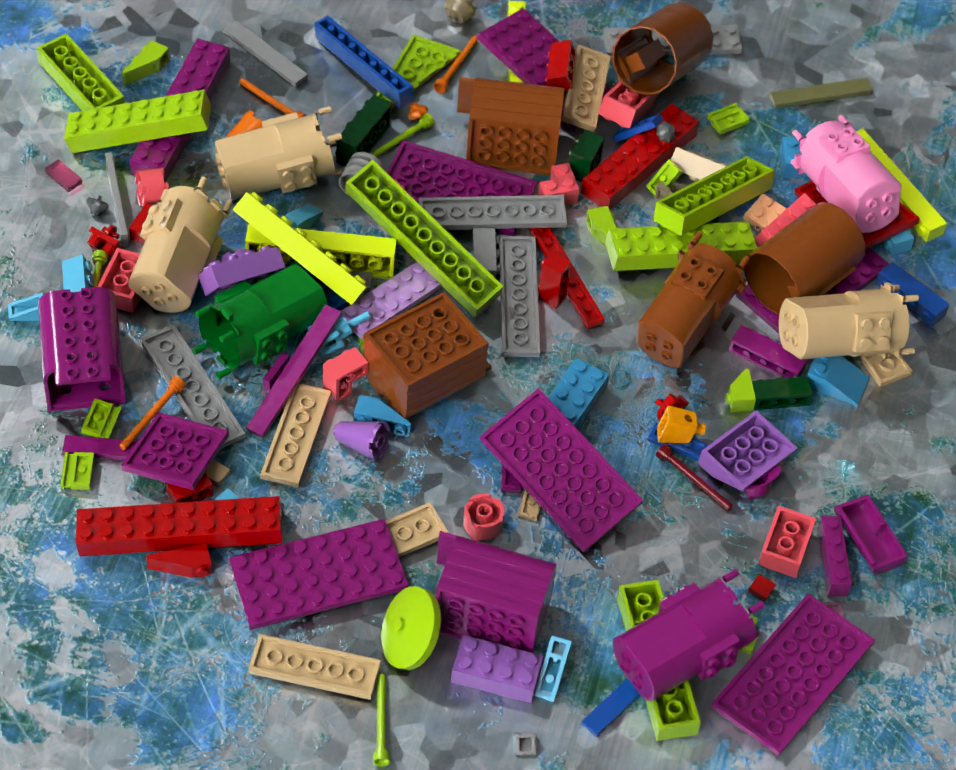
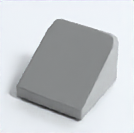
[513,732,537,755]

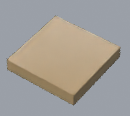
[860,353,913,387]

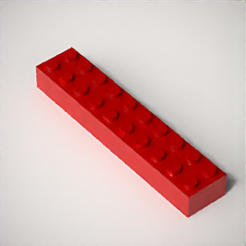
[75,496,282,557]

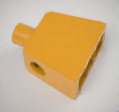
[657,406,706,443]

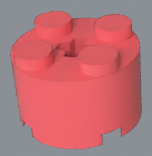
[135,168,169,207]
[463,494,505,541]

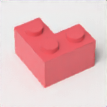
[538,163,579,205]
[323,347,368,402]

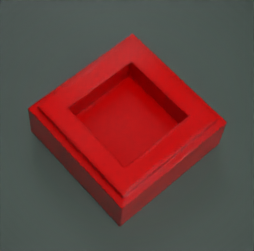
[748,574,776,602]

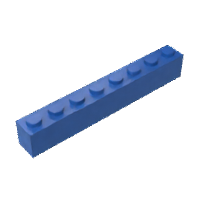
[314,15,414,109]

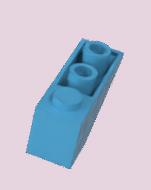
[353,395,411,437]

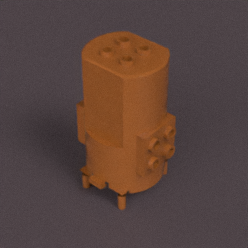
[636,232,750,368]

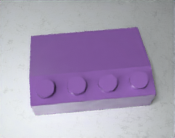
[698,411,797,491]

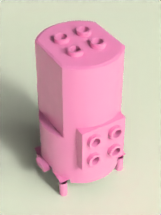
[790,115,902,233]

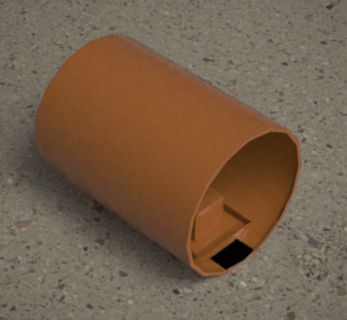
[612,2,713,95]
[744,202,865,315]

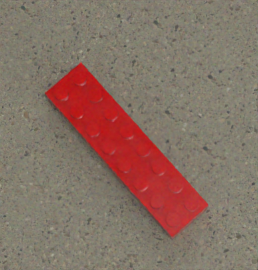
[581,104,699,210]

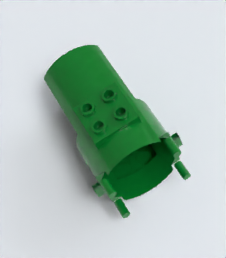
[192,263,328,380]

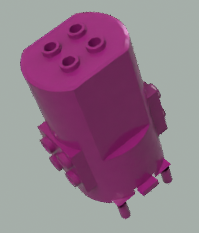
[613,569,765,702]

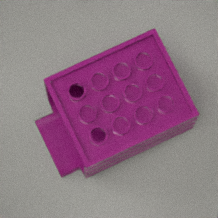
[38,287,126,412]
[436,531,557,653]

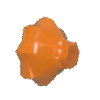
[408,102,428,121]

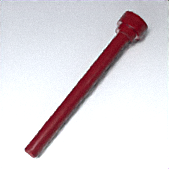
[656,444,733,511]

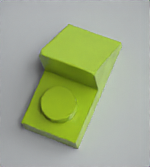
[646,159,683,195]

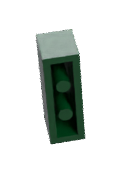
[752,376,813,411]

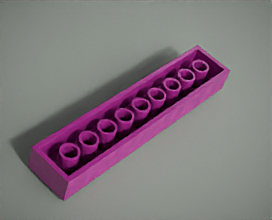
[130,38,230,182]

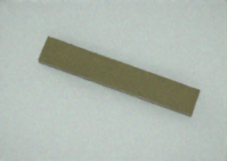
[769,78,873,109]

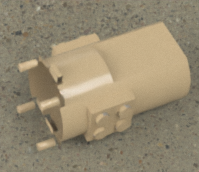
[215,106,346,201]
[128,176,233,313]
[779,282,919,359]

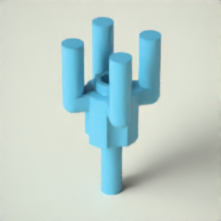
[307,311,370,357]

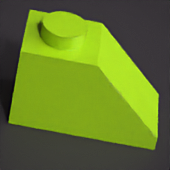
[725,369,756,412]

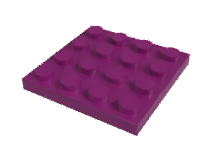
[121,412,229,490]

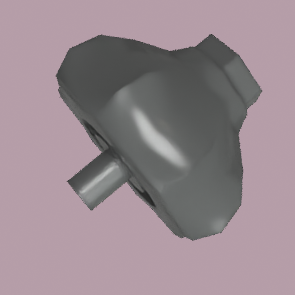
[656,121,676,143]
[86,195,109,216]

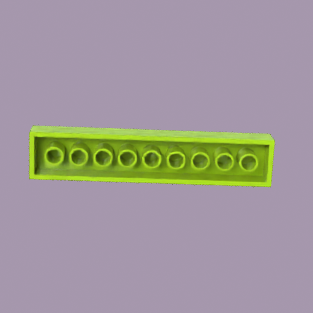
[345,159,504,318]

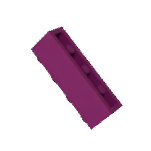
[729,325,808,378]
[817,516,852,597]

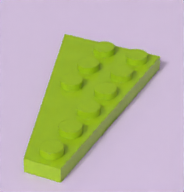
[376,34,460,109]

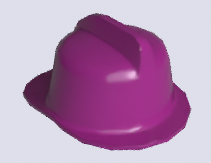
[744,464,781,499]

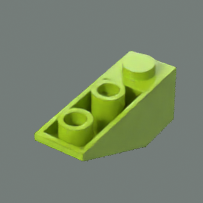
[122,40,170,85]
[585,206,619,246]

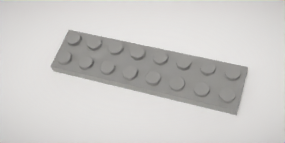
[603,25,742,57]
[419,195,567,230]
[499,235,540,357]
[140,325,246,449]

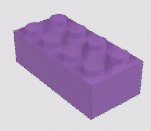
[198,245,285,296]
[451,635,544,703]

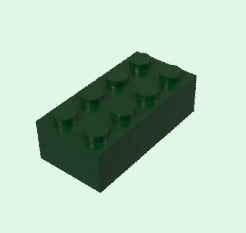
[335,94,392,167]

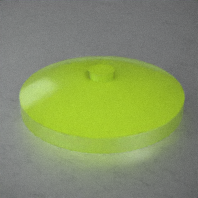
[381,586,441,670]

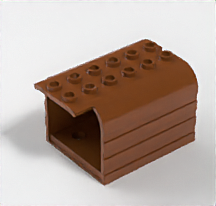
[457,77,564,176]
[363,292,492,419]

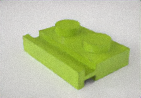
[706,103,750,135]
[81,398,122,439]
[60,452,95,490]

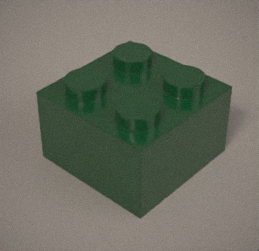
[568,130,605,182]

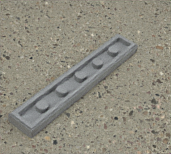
[223,20,308,87]
[105,153,129,247]

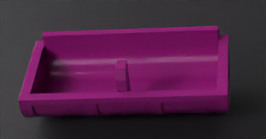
[834,494,908,574]

